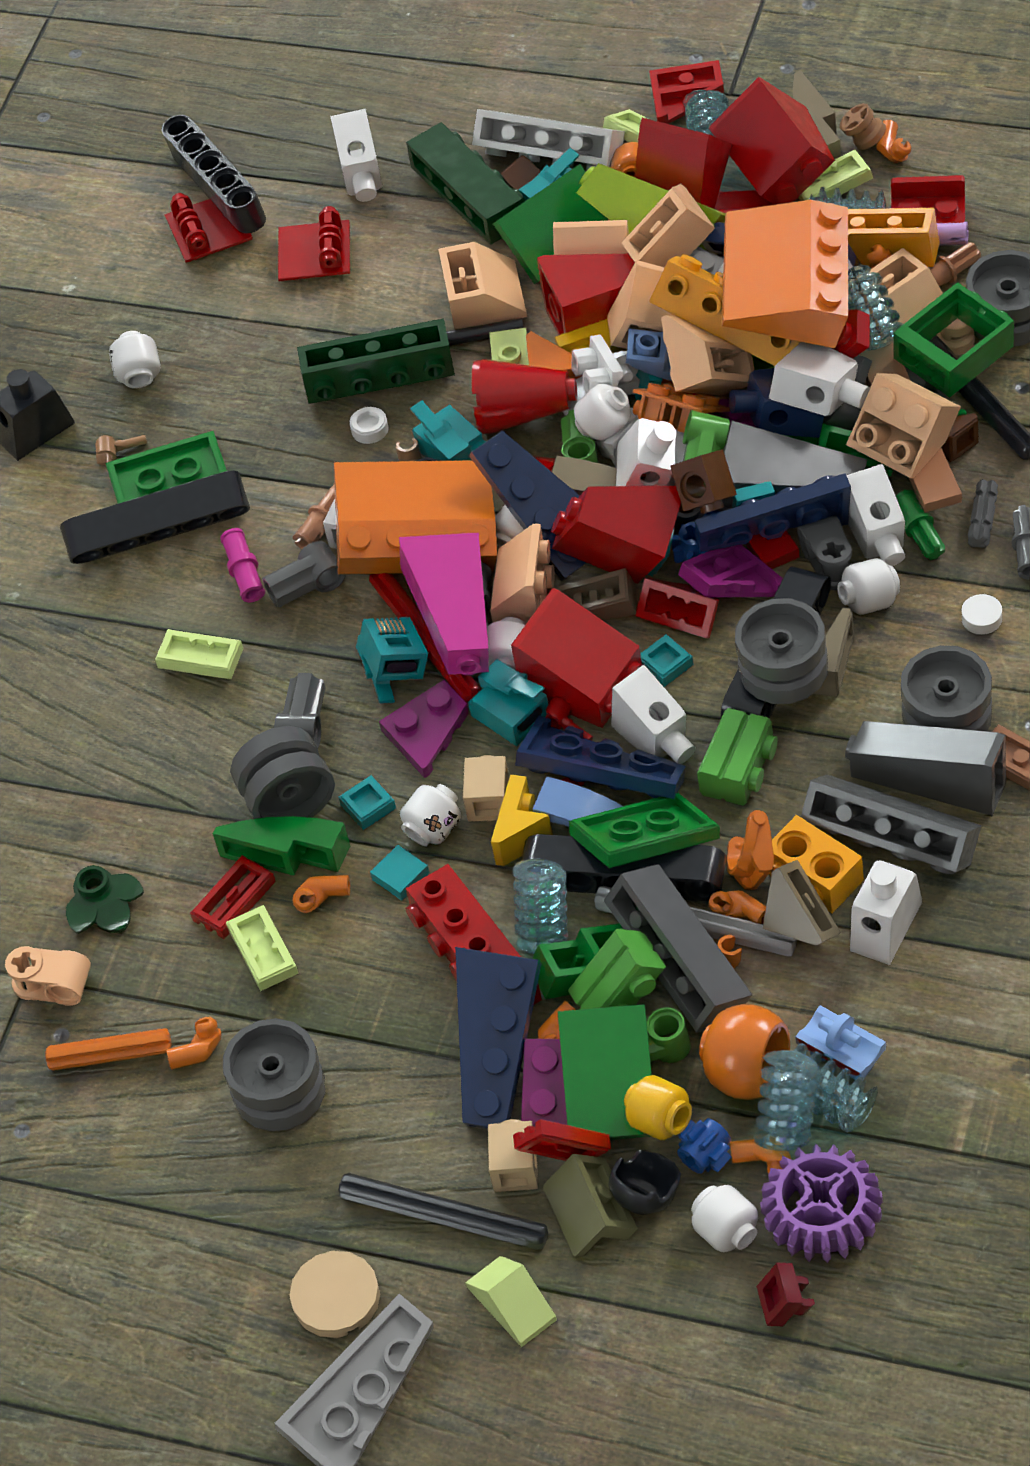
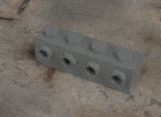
[801,774,981,874]
[604,864,752,1032]

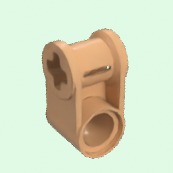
[5,946,91,1006]

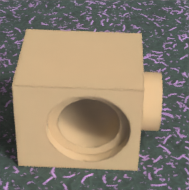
[463,755,510,822]
[488,1119,538,1192]

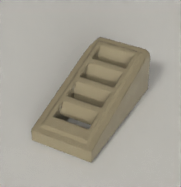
[554,568,638,620]
[813,608,854,697]

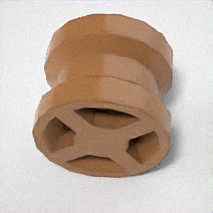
[840,103,886,150]

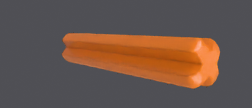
[45,1028,172,1071]

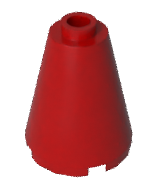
[472,359,578,435]

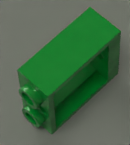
[893,282,1014,398]

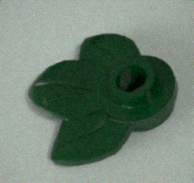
[66,865,144,934]

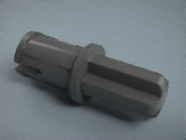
[1011,505,1030,579]

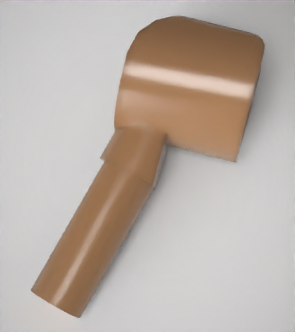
[95,435,147,466]
[396,438,421,461]

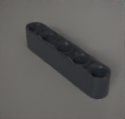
[161,115,266,234]
[60,470,250,564]
[721,566,831,719]
[518,834,727,901]

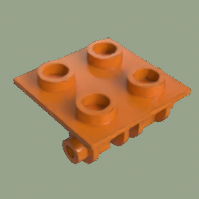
[632,383,730,433]

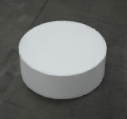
[350,407,389,444]
[962,594,1002,635]

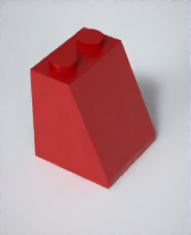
[709,77,835,205]
[634,117,732,209]
[537,253,635,335]
[551,486,681,584]
[511,588,643,728]

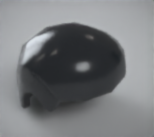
[608,1150,682,1215]

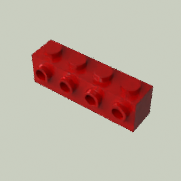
[405,864,542,1005]

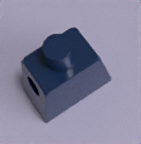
[729,368,824,438]

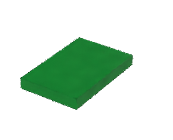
[493,164,608,285]
[106,431,227,504]
[569,793,720,868]
[558,1004,652,1140]

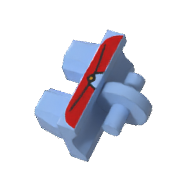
[795,1005,886,1082]

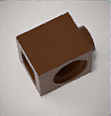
[670,449,737,514]

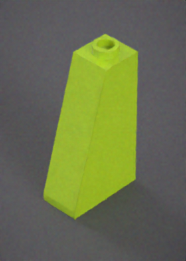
[576,163,726,250]

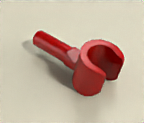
[546,697,593,741]

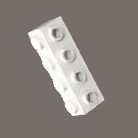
[472,109,625,170]

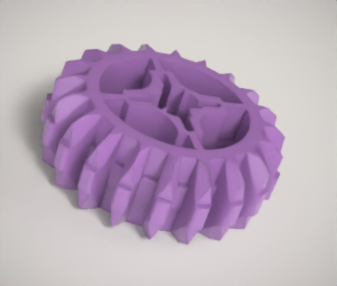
[760,1143,883,1263]

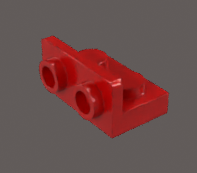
[891,175,965,223]

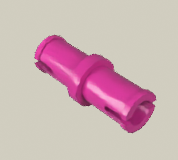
[220,528,265,603]

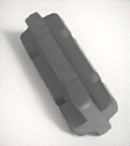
[968,479,998,549]

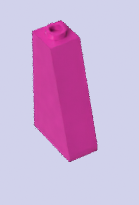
[399,533,489,675]

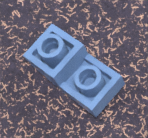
[626,329,672,381]
[533,776,623,826]

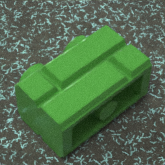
[697,708,778,806]
[568,929,666,1010]

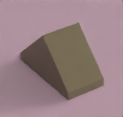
[763,860,841,946]

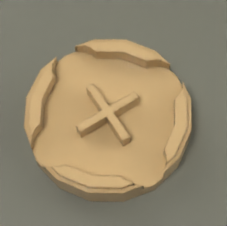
[289,1251,380,1338]

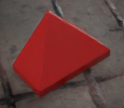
[635,578,719,638]

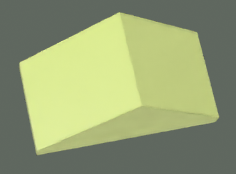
[465,1256,557,1347]

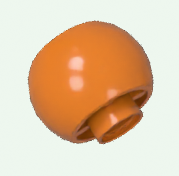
[699,1004,790,1100]

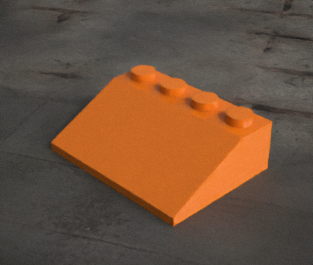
[722,200,848,348]
[334,461,497,574]

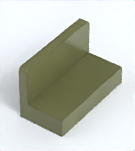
[543,1154,638,1257]

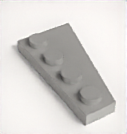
[275,1294,433,1466]

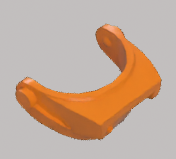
[726,810,774,890]

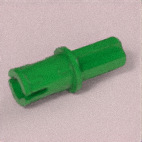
[896,490,945,560]

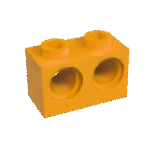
[769,815,864,914]

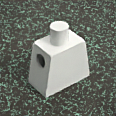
[330,109,382,202]
[769,342,870,416]
[616,418,676,486]
[846,464,905,566]
[611,665,696,764]
[850,860,922,965]

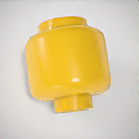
[624,1075,692,1140]

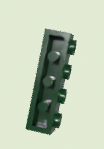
[406,122,525,245]
[297,318,455,404]

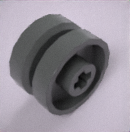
[966,250,1030,347]
[735,598,828,704]
[901,645,992,732]
[230,726,335,819]
[223,1018,326,1131]

